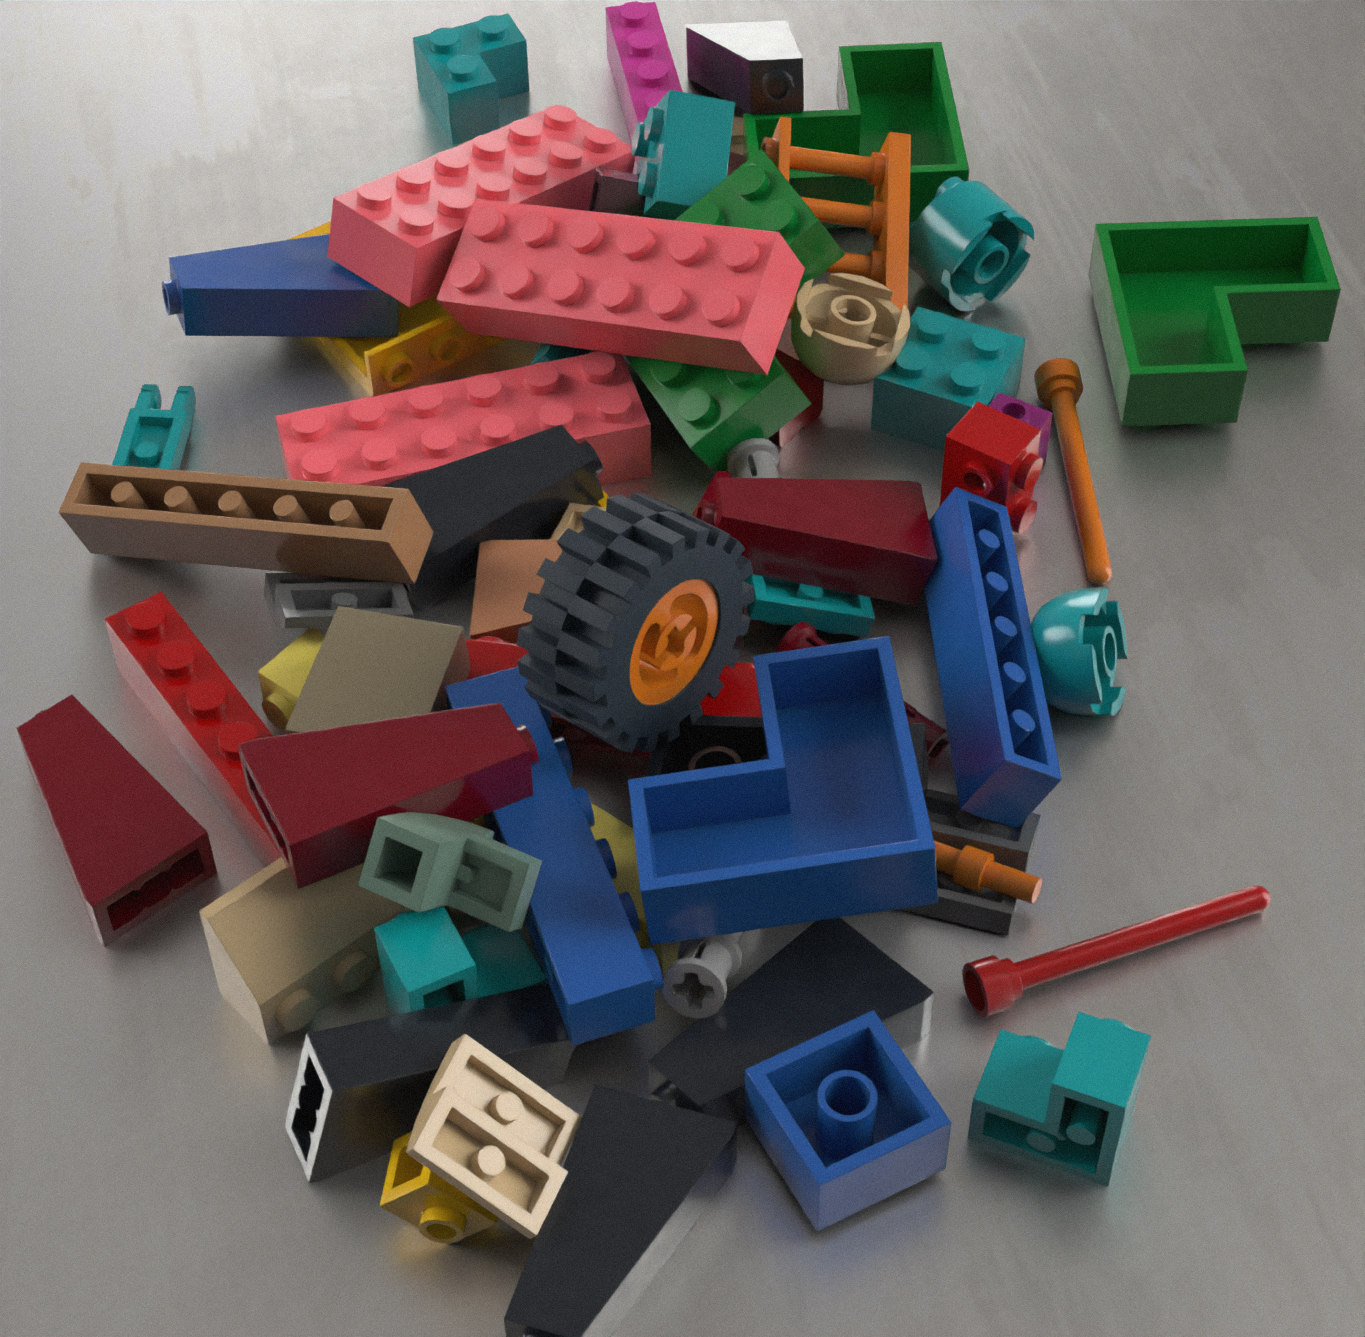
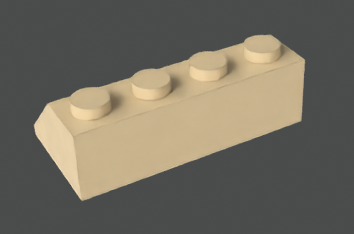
[199,857,466,1045]

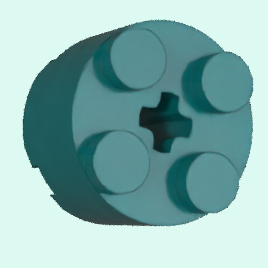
[908,177,1034,312]

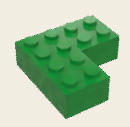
[743,42,970,230]
[625,149,845,473]
[1088,217,1341,426]

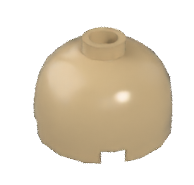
[791,273,910,386]

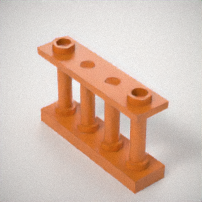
[761,116,911,319]

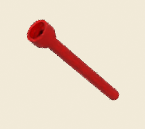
[962,885,1270,1018]

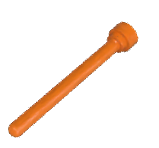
[1034,358,1112,585]

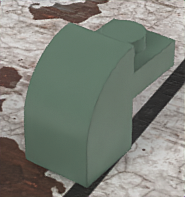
[358,812,542,932]

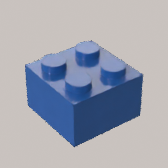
[744,1010,952,1232]

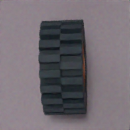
[517,492,754,753]

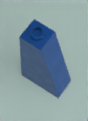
[162,234,398,337]

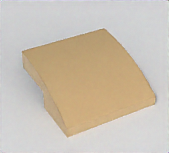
[406,1034,582,1239]

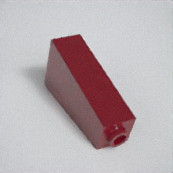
[694,477,937,606]
[16,695,217,947]
[237,703,539,889]

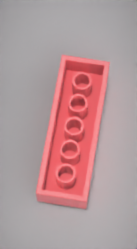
[327,105,636,308]
[436,199,805,375]
[275,351,652,487]

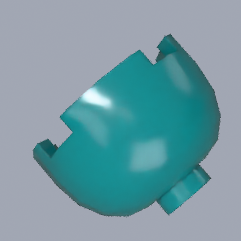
[1031,587,1127,717]

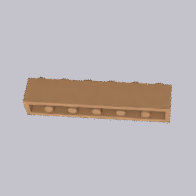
[58,462,434,584]

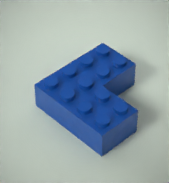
[628,636,938,945]

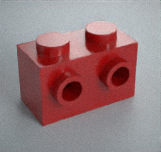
[939,401,1043,536]

